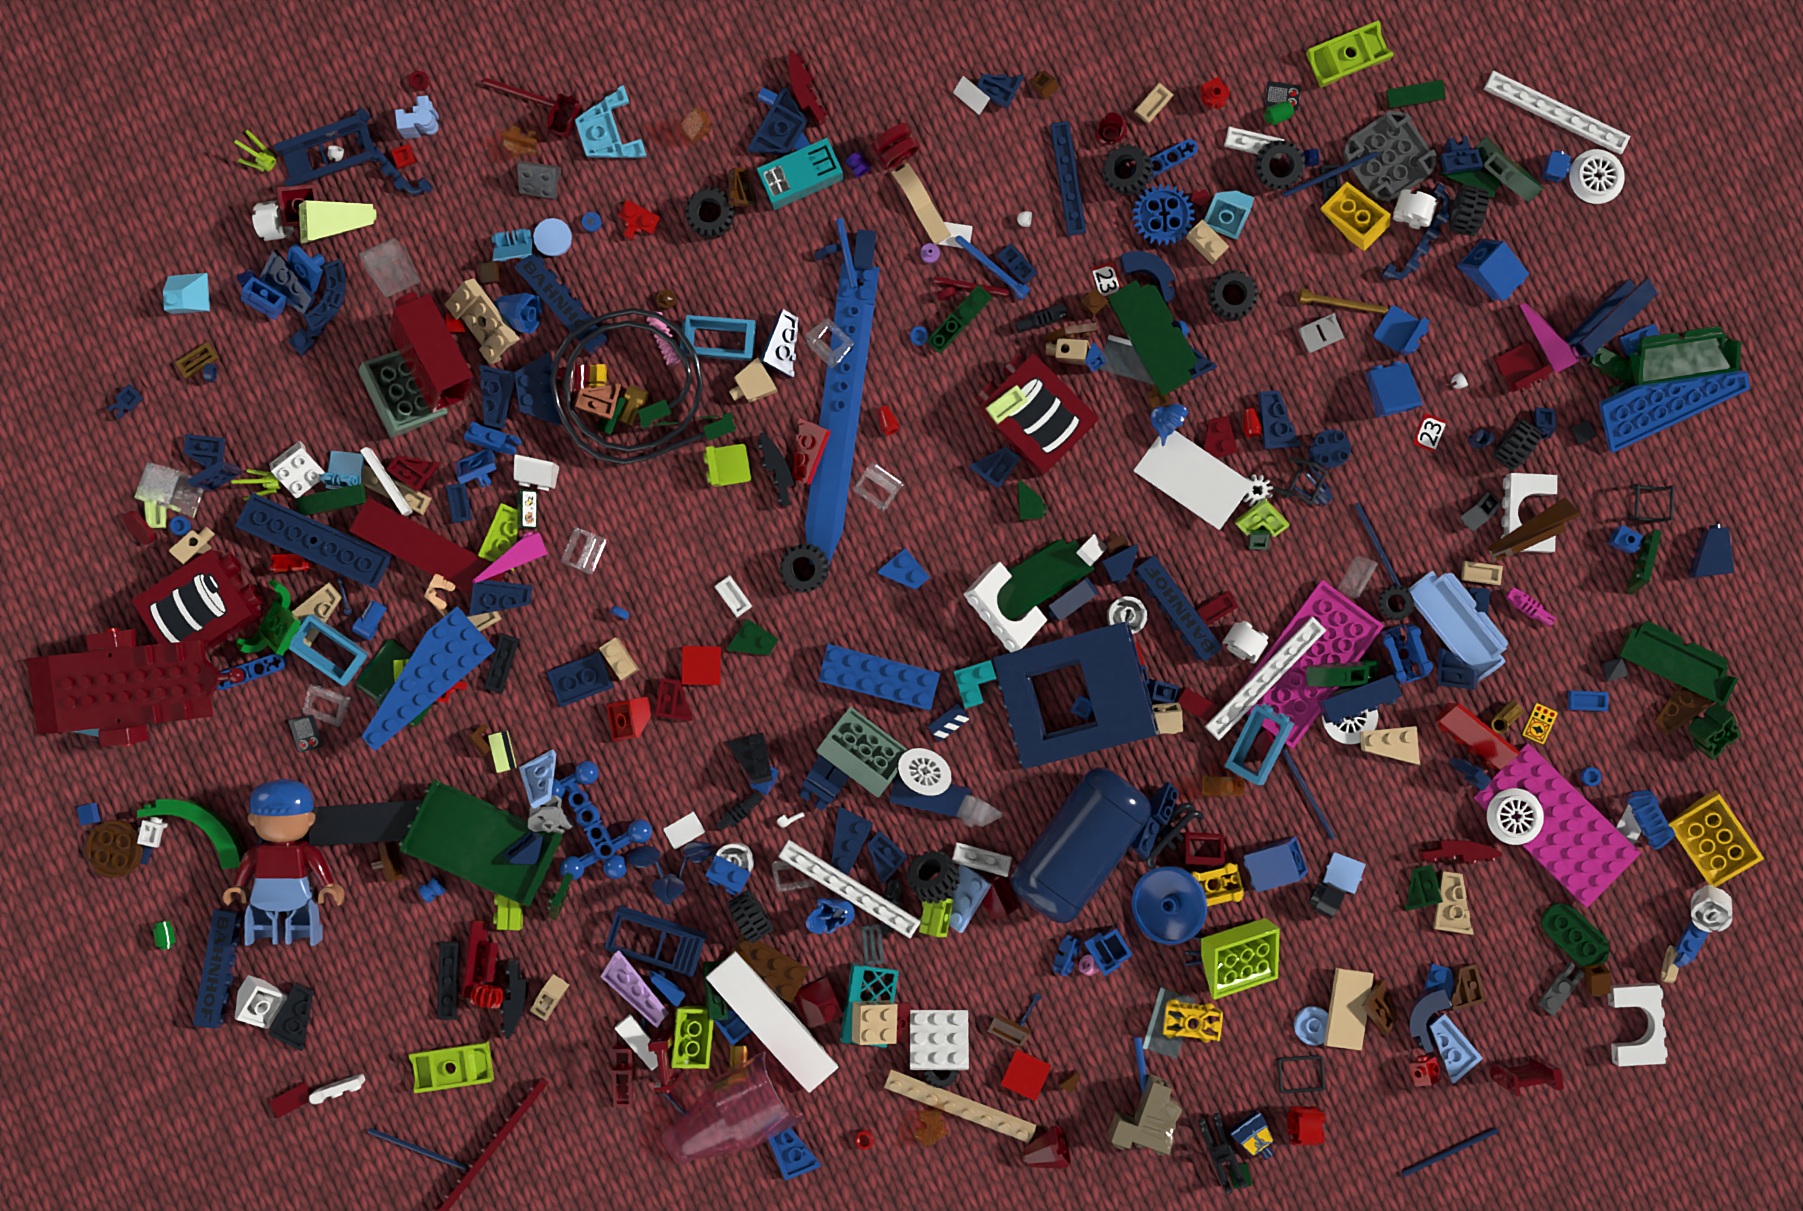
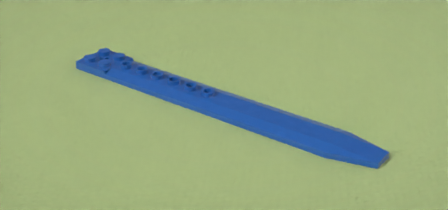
[805,262,880,566]

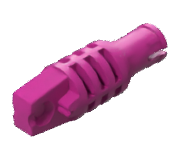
[1505,587,1556,627]

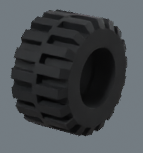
[1254,140,1305,189]
[1102,143,1154,196]
[1449,184,1489,237]
[685,187,735,239]
[1207,269,1258,321]
[1492,418,1542,471]
[779,543,830,593]
[907,850,960,904]
[727,890,773,944]

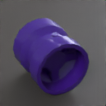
[845,151,871,178]

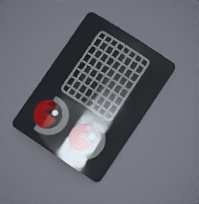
[1264,81,1301,110]
[289,714,323,752]

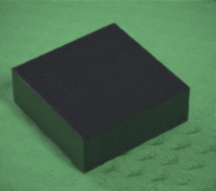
[1569,419,1597,446]

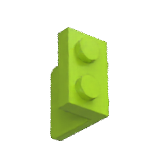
[703,444,751,487]

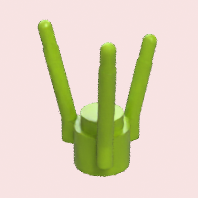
[234,130,276,172]
[231,469,281,501]

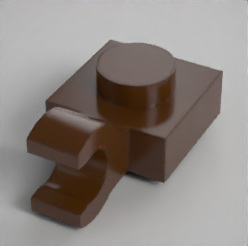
[1147,377,1171,411]

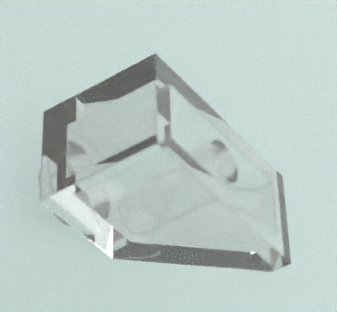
[956,795,1003,827]

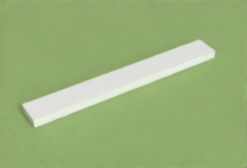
[1484,71,1630,155]
[1204,617,1326,740]
[778,840,920,938]

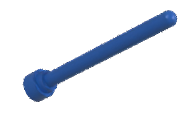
[955,235,1031,301]

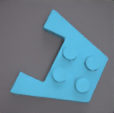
[575,85,647,158]

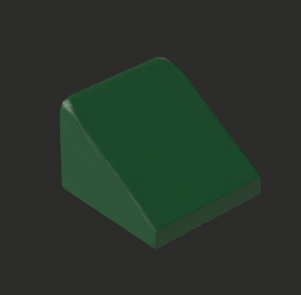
[1228,1162,1252,1189]

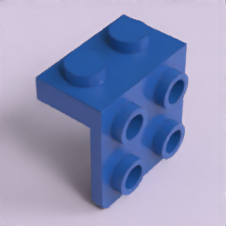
[1373,306,1430,357]
[705,855,751,896]

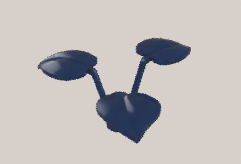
[626,841,718,906]

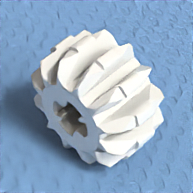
[1243,475,1273,507]

